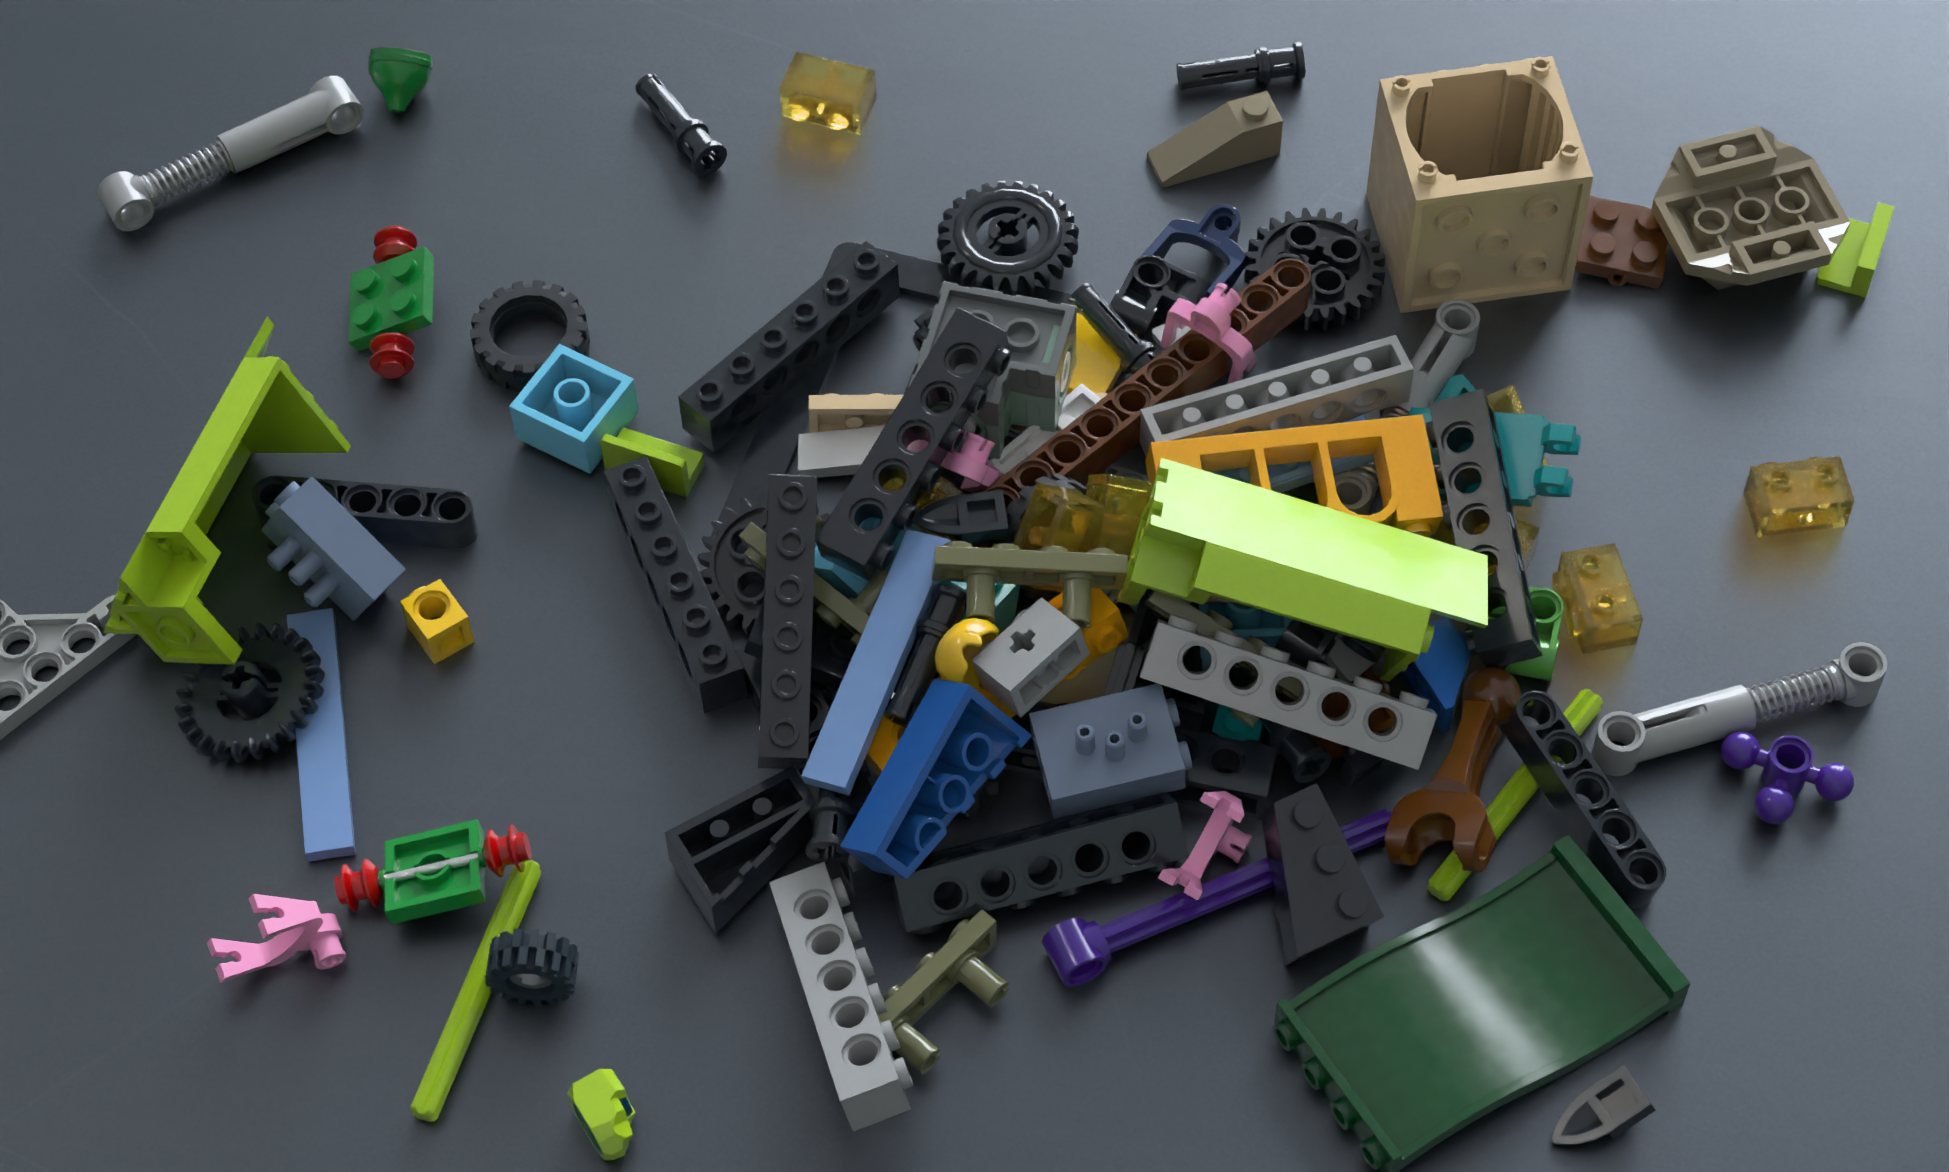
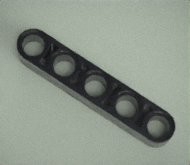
[252,475,478,549]
[1505,691,1666,909]

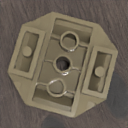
[1651,126,1850,290]

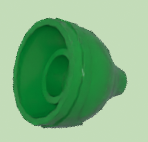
[368,47,433,113]

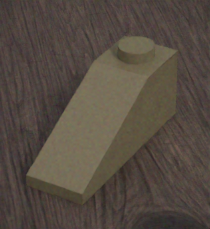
[1147,91,1283,188]

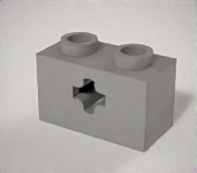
[971,597,1090,718]

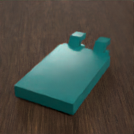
[1409,407,1582,507]

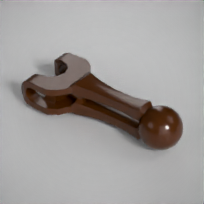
[1385,667,1521,872]

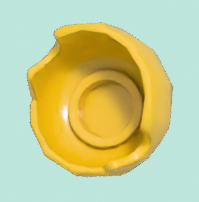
[935,618,999,689]

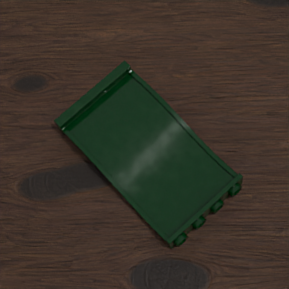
[1273,834,1690,1172]

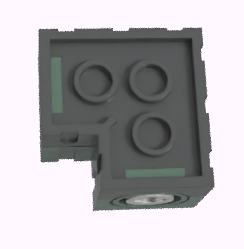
[908,281,1077,459]

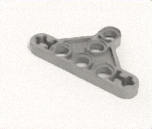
[0,595,136,740]

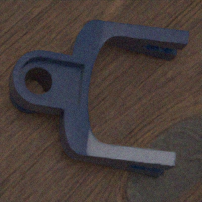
[1139,204,1246,298]

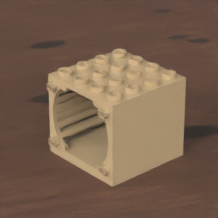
[1366,56,1593,313]

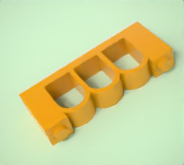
[1145,414,1444,538]

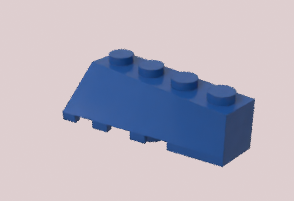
[840,679,1032,879]

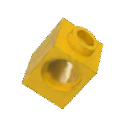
[400,579,475,664]

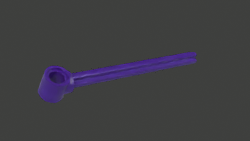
[1042,809,1392,987]

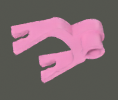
[1160,283,1257,384]
[907,431,1001,492]
[1158,791,1253,900]
[207,894,347,983]

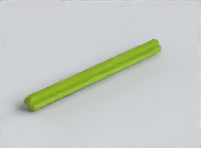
[1427,689,1603,902]
[411,860,541,1122]

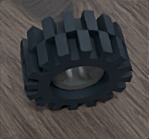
[485,929,579,1006]

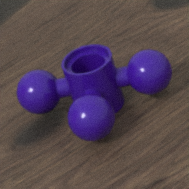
[1721,732,1854,824]

